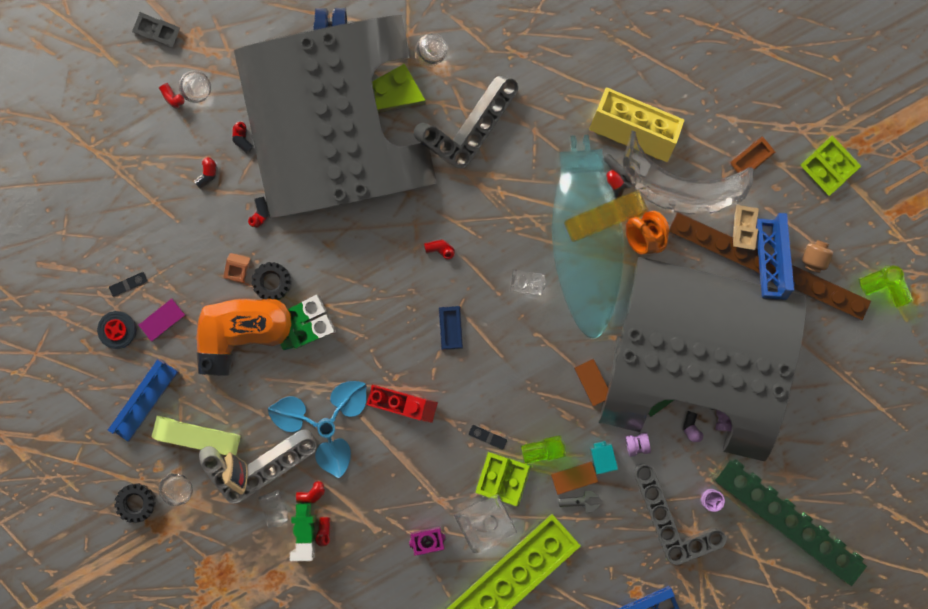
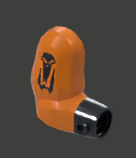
[196,299,291,376]

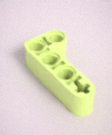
[152,416,241,456]

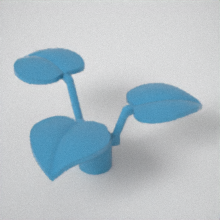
[268,381,367,478]

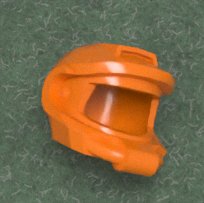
[626,211,669,254]

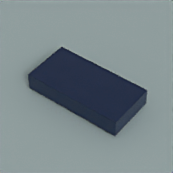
[439,306,463,350]

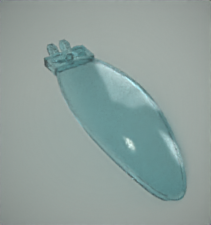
[552,135,624,338]

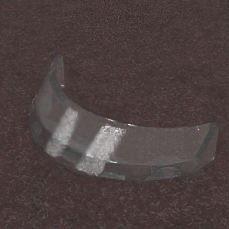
[623,130,754,215]

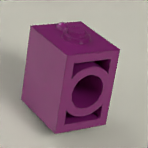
[409,526,446,556]

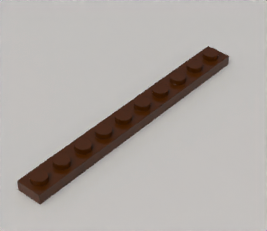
[669,212,871,320]

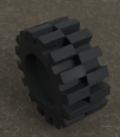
[251,262,291,300]
[114,483,156,523]

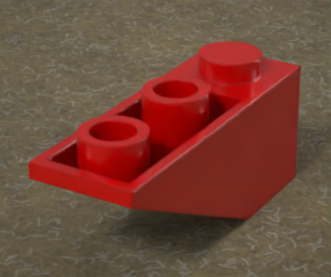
[367,384,438,423]

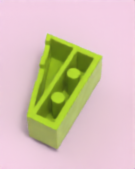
[372,63,426,113]

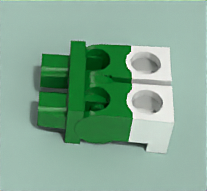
[280,295,336,350]
[290,503,316,561]

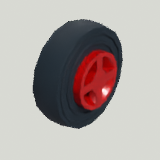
[97,311,136,349]

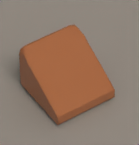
[223,253,250,283]

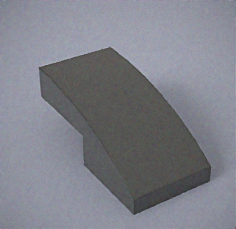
[132,12,180,47]

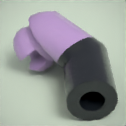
[683,411,703,442]

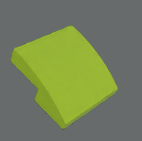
[800,135,862,196]
[475,452,532,506]

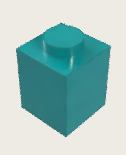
[589,441,618,475]

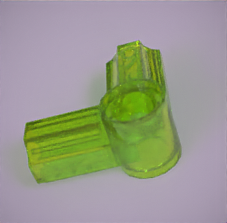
[858,265,913,308]
[521,435,566,464]

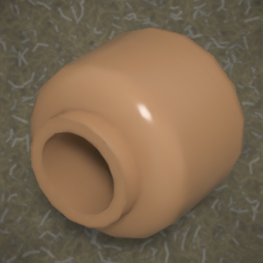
[802,240,833,273]

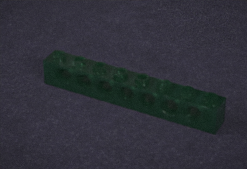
[712,459,867,587]

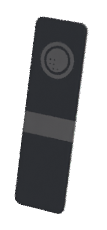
[109,272,147,297]
[469,425,507,450]

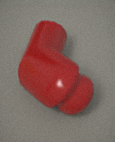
[159,83,185,109]
[424,240,455,260]
[296,481,325,503]
[315,517,330,547]

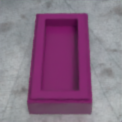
[139,298,186,342]

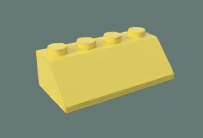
[589,87,684,162]

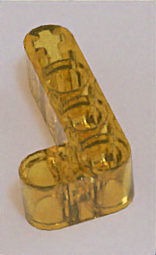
[564,190,648,242]

